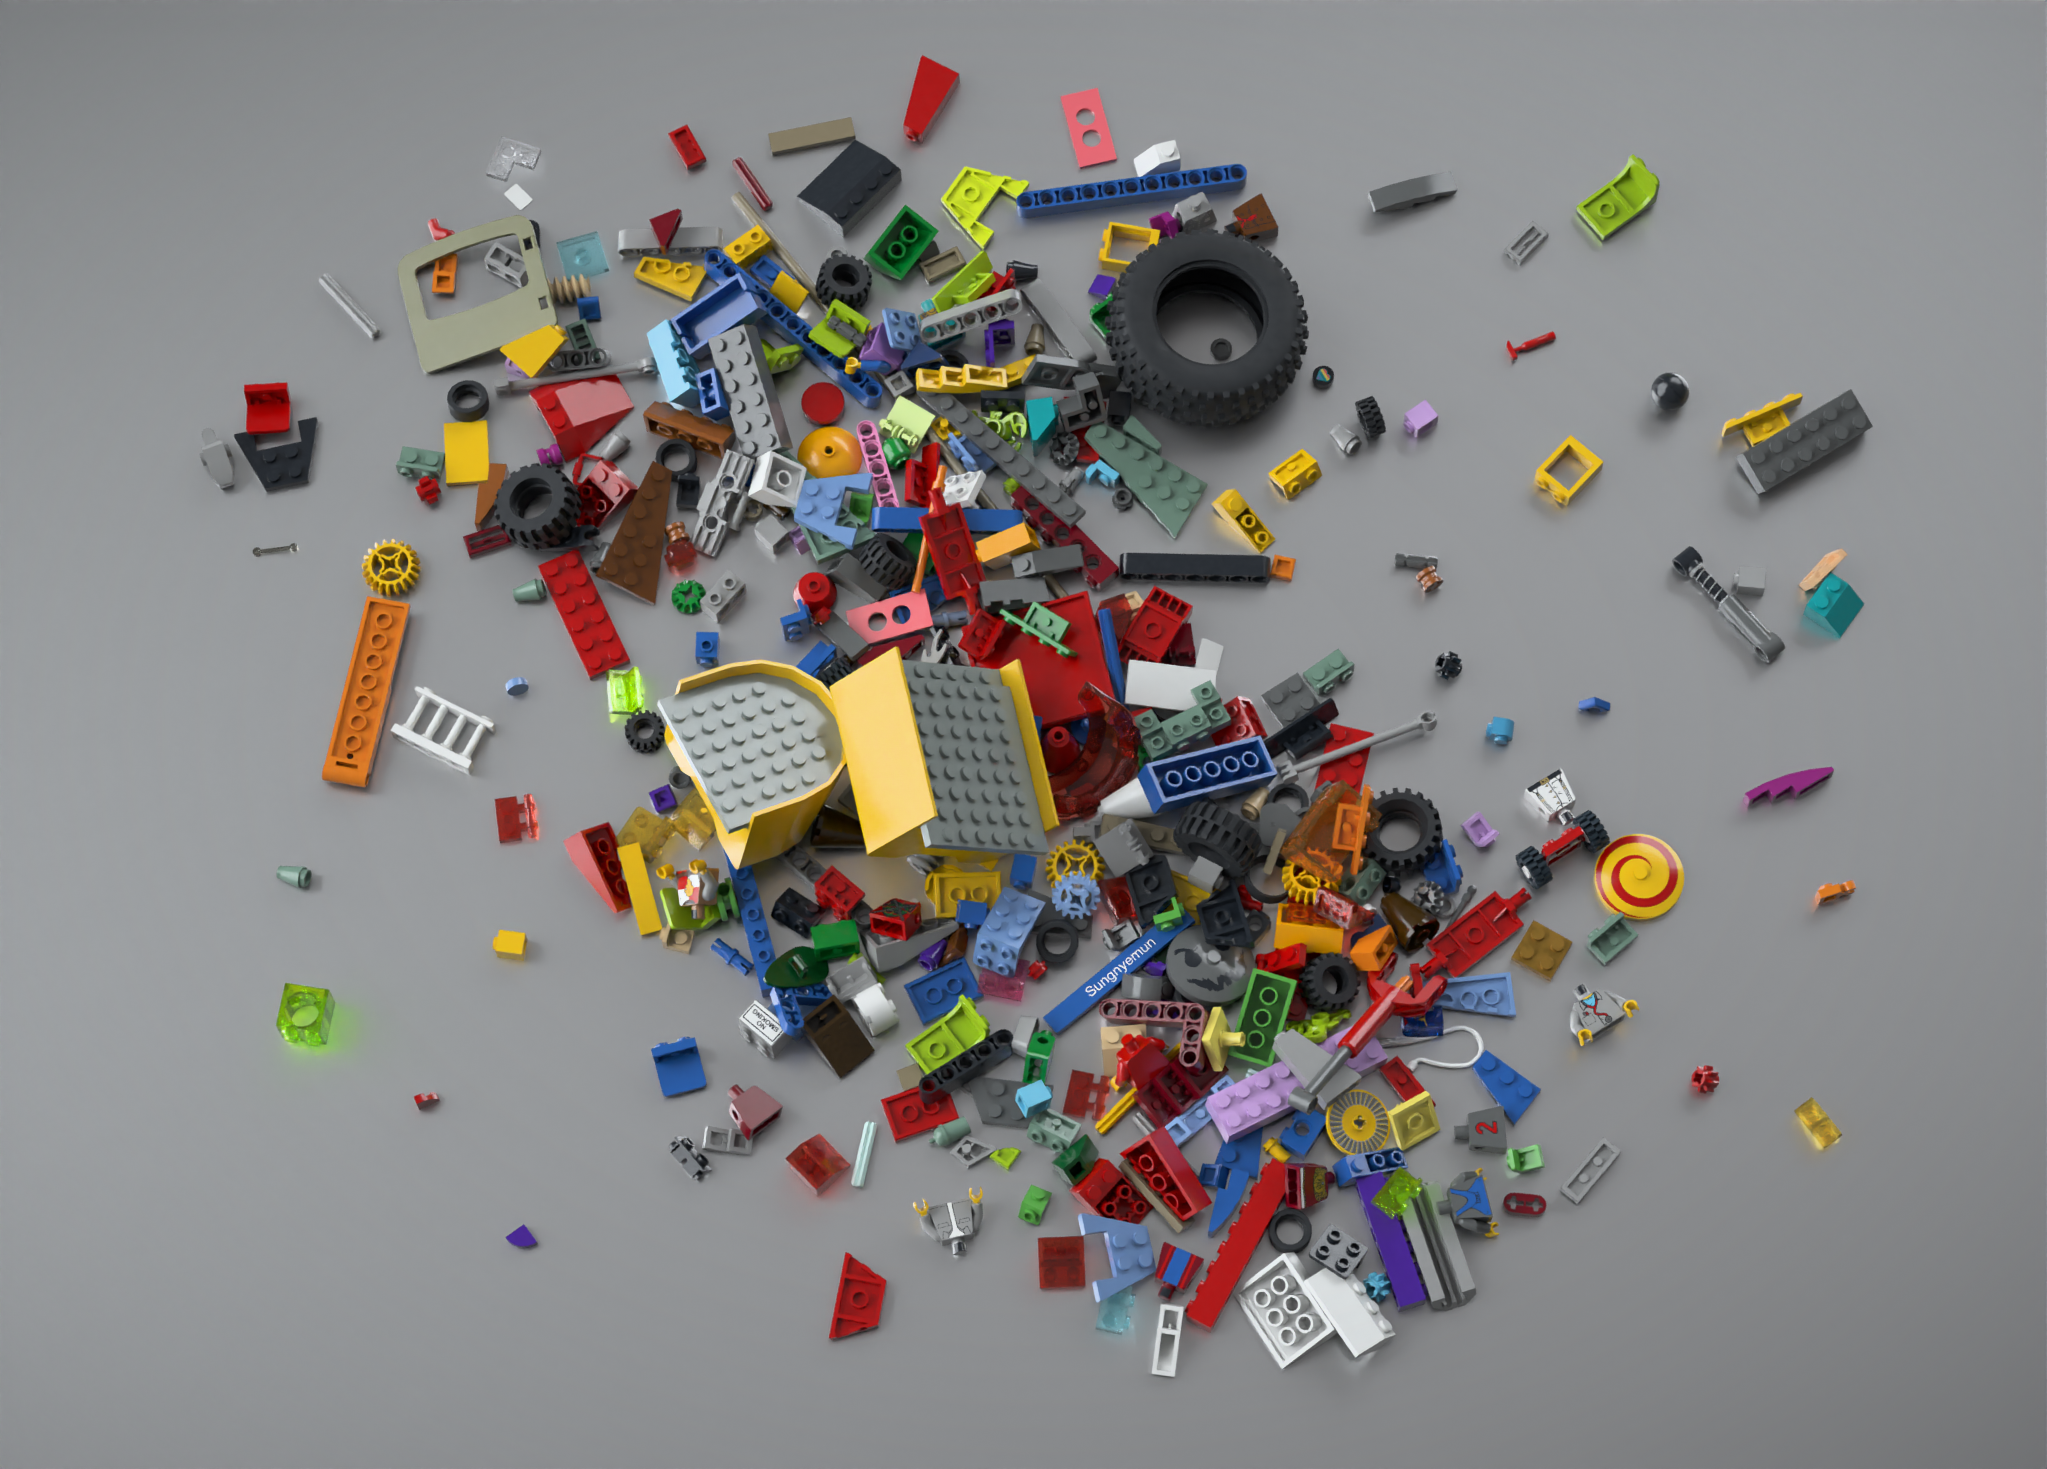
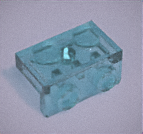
[1095,1286,1136,1335]

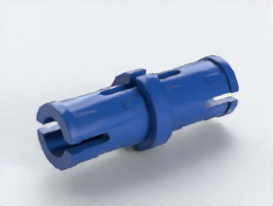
[710,938,754,976]

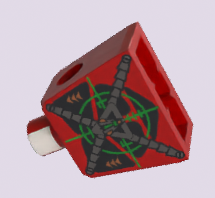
[869,898,922,941]

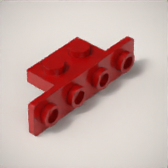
[904,442,940,508]

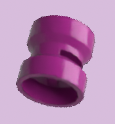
[536,443,564,466]

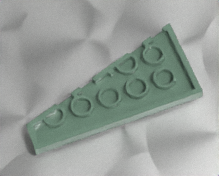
[1084,422,1208,539]
[779,451,876,565]

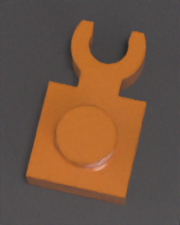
[1815,880,1856,905]

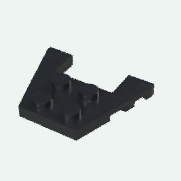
[234,417,318,492]

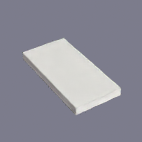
[1124,660,1217,712]

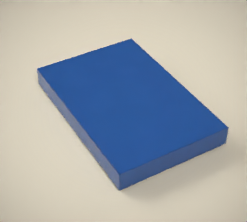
[904,957,984,1026]

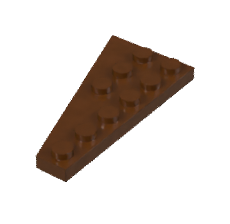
[595,461,672,606]

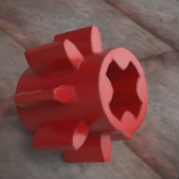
[415,476,441,505]
[1691,1065,1719,1094]

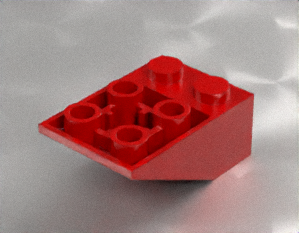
[576,460,638,531]
[1069,1158,1154,1224]

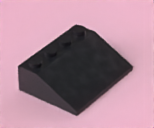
[797,140,902,237]

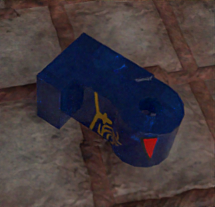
[1400,1006,1444,1038]

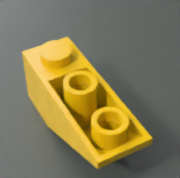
[1211,489,1275,553]

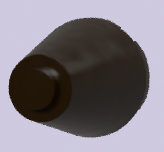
[810,804,866,848]
[1380,892,1440,953]

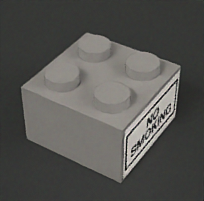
[738,999,792,1059]

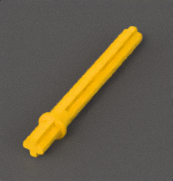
[1095,1042,1181,1134]

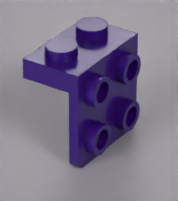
[984,319,1015,368]

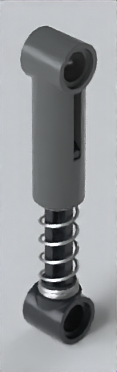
[1672,546,1785,663]

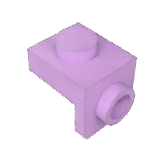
[1460,812,1499,848]

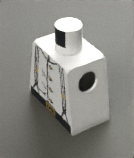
[1524,768,1576,826]

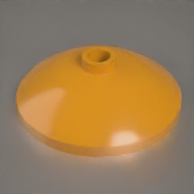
[797,426,862,479]

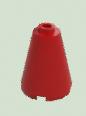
[1040,726,1081,775]

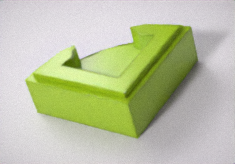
[990,1147,1021,1171]

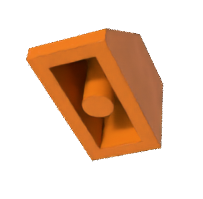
[1349,925,1398,971]

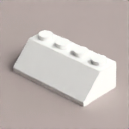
[1304,1268,1396,1358]

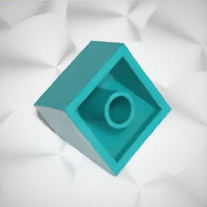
[1026,397,1059,457]
[1803,572,1864,639]

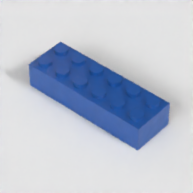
[1137,735,1278,815]

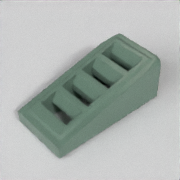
[565,318,601,365]
[1123,415,1162,456]

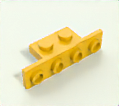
[1721,393,1803,447]

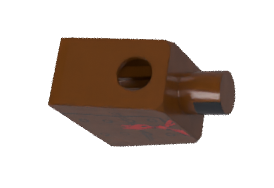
[1224,193,1278,243]

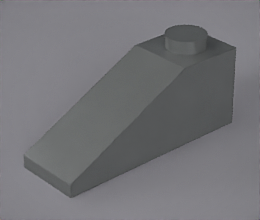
[1011,544,1085,579]

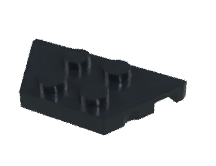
[1124,854,1179,930]
[1196,879,1255,948]

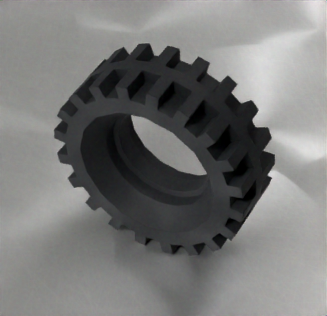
[1361,788,1443,877]

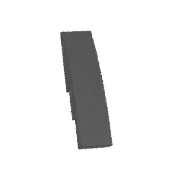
[1367,172,1458,212]

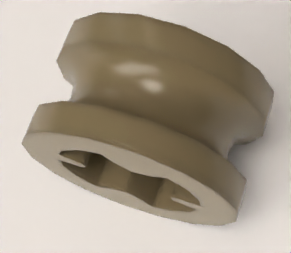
[744,499,763,521]

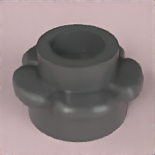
[1112,488,1133,509]

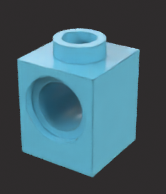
[1015,1080,1053,1118]

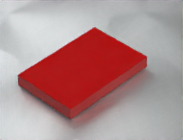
[881,1078,959,1143]

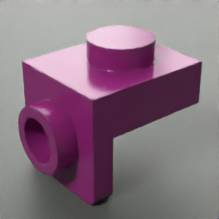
[1149,211,1181,239]

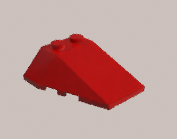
[528,374,634,463]

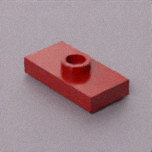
[668,125,707,170]

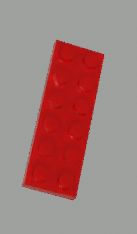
[538,550,631,680]

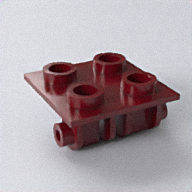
[1161,623,1196,666]

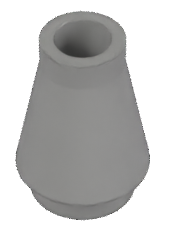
[1330,424,1362,455]
[599,431,631,461]

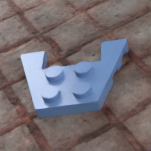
[794,473,873,550]
[1078,1213,1156,1303]

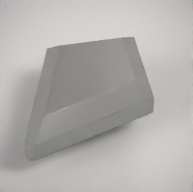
[951,1135,997,1167]

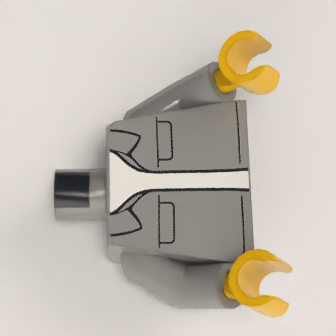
[913,1187,983,1255]

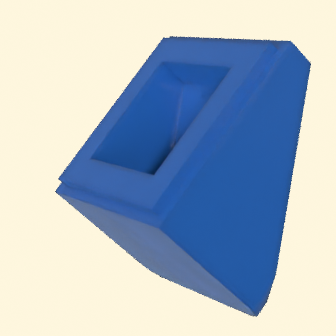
[1198,1163,1229,1190]

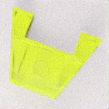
[941,166,1029,250]

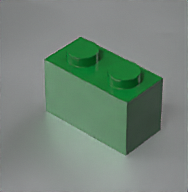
[810,919,860,962]

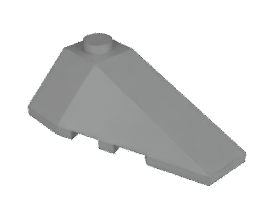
[859,918,959,972]

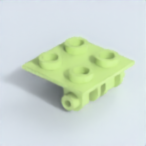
[879,395,936,454]

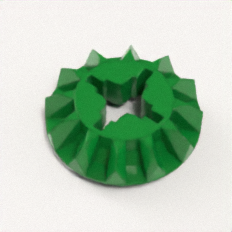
[672,579,706,613]

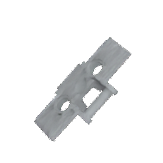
[688,449,755,557]

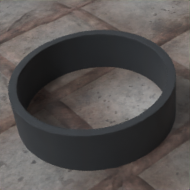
[1244,854,1295,904]

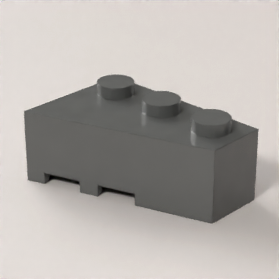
[979,576,1050,617]

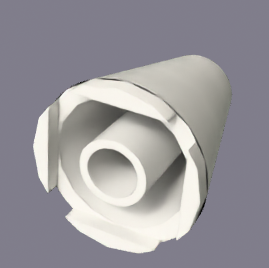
[1098,777,1162,819]

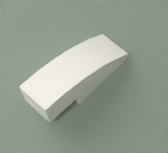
[1152,1303,1184,1377]

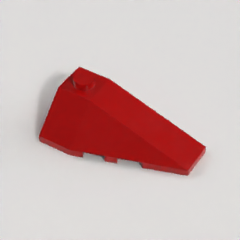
[563,822,632,913]

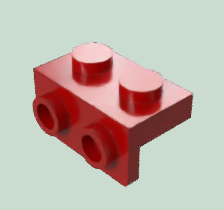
[958,609,1007,660]

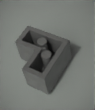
[1056,371,1108,432]

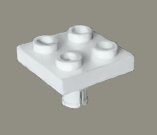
[943,470,986,509]

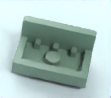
[1587,912,1638,965]

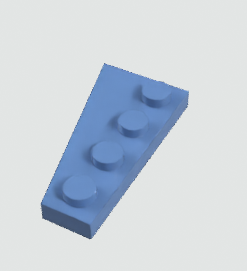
[1422,972,1516,1018]

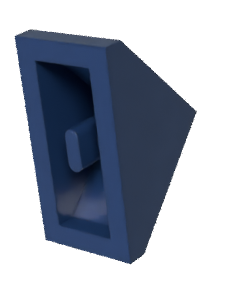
[901,341,949,378]

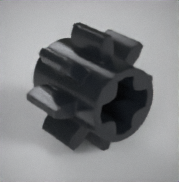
[1435,651,1462,680]

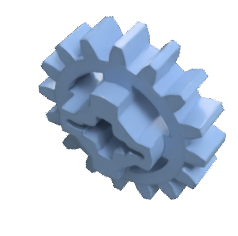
[1052,871,1100,919]

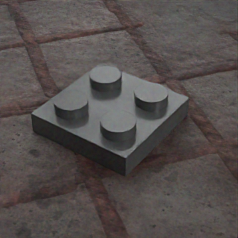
[1261,672,1320,729]

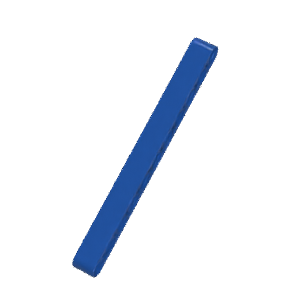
[1016,164,1247,218]
[704,249,883,409]

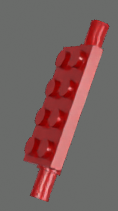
[918,487,987,615]
[1420,888,1532,980]

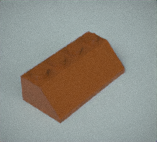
[643,401,736,460]

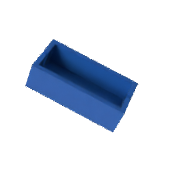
[670,272,769,359]

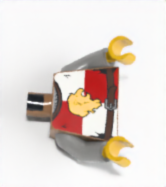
[656,859,719,920]

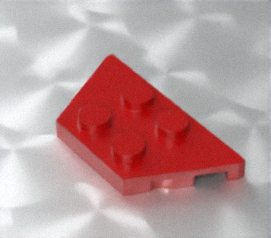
[829,1252,887,1340]

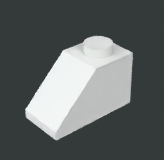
[1134,140,1181,177]

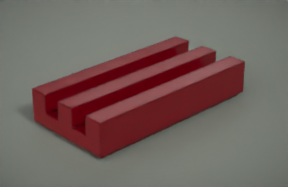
[463,525,511,558]

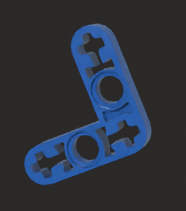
[770,984,832,1036]

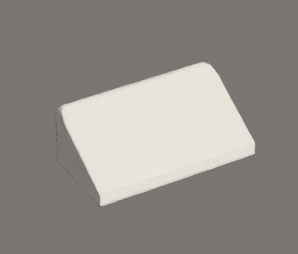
[1195,638,1224,676]

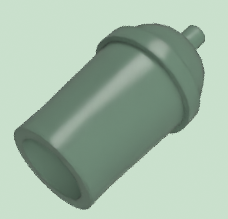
[929,1116,971,1146]

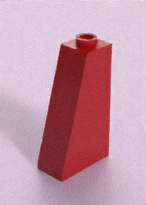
[903,55,960,143]

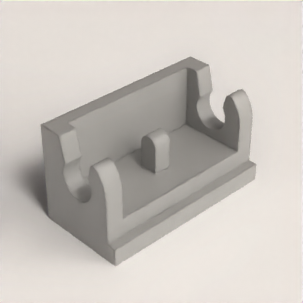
[826,955,877,1003]

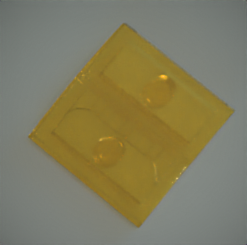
[667,787,716,851]

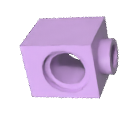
[1403,399,1438,438]

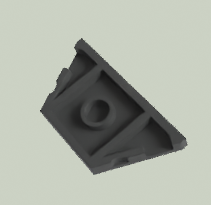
[967,1077,1054,1129]

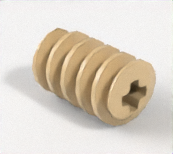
[547,274,591,304]

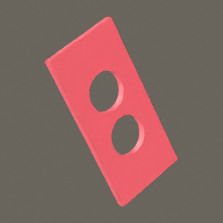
[1061,88,1117,169]
[846,588,934,645]

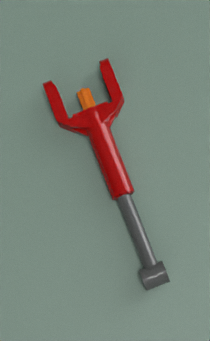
[1288,952,1448,1115]

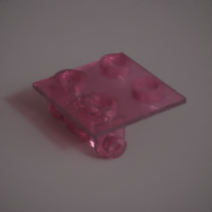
[977,959,1030,1002]

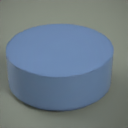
[505,677,529,696]

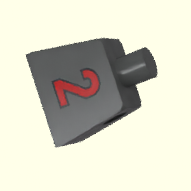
[1454,1106,1507,1154]

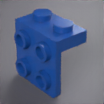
[651,1036,707,1097]

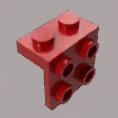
[244,382,291,434]

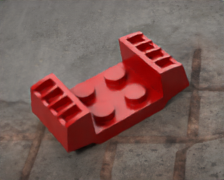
[1118,586,1193,665]

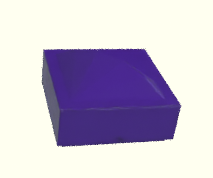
[648,784,678,813]

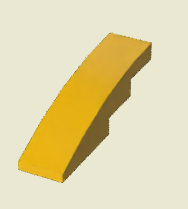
[916,364,1007,393]
[617,842,662,935]

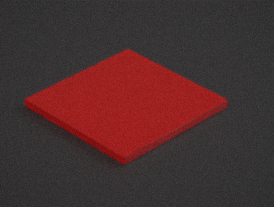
[961,591,1118,730]

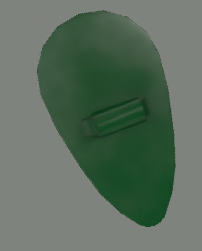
[763,946,829,989]

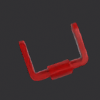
[572,453,604,488]

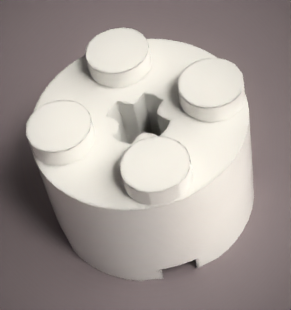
[851,982,900,1037]

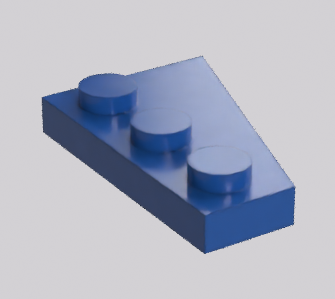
[889,574,946,624]
[1472,1050,1541,1126]

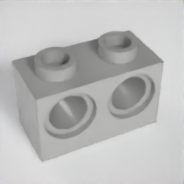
[484,242,529,288]
[700,570,747,623]

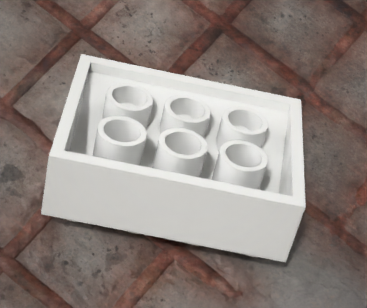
[1233,1252,1338,1369]

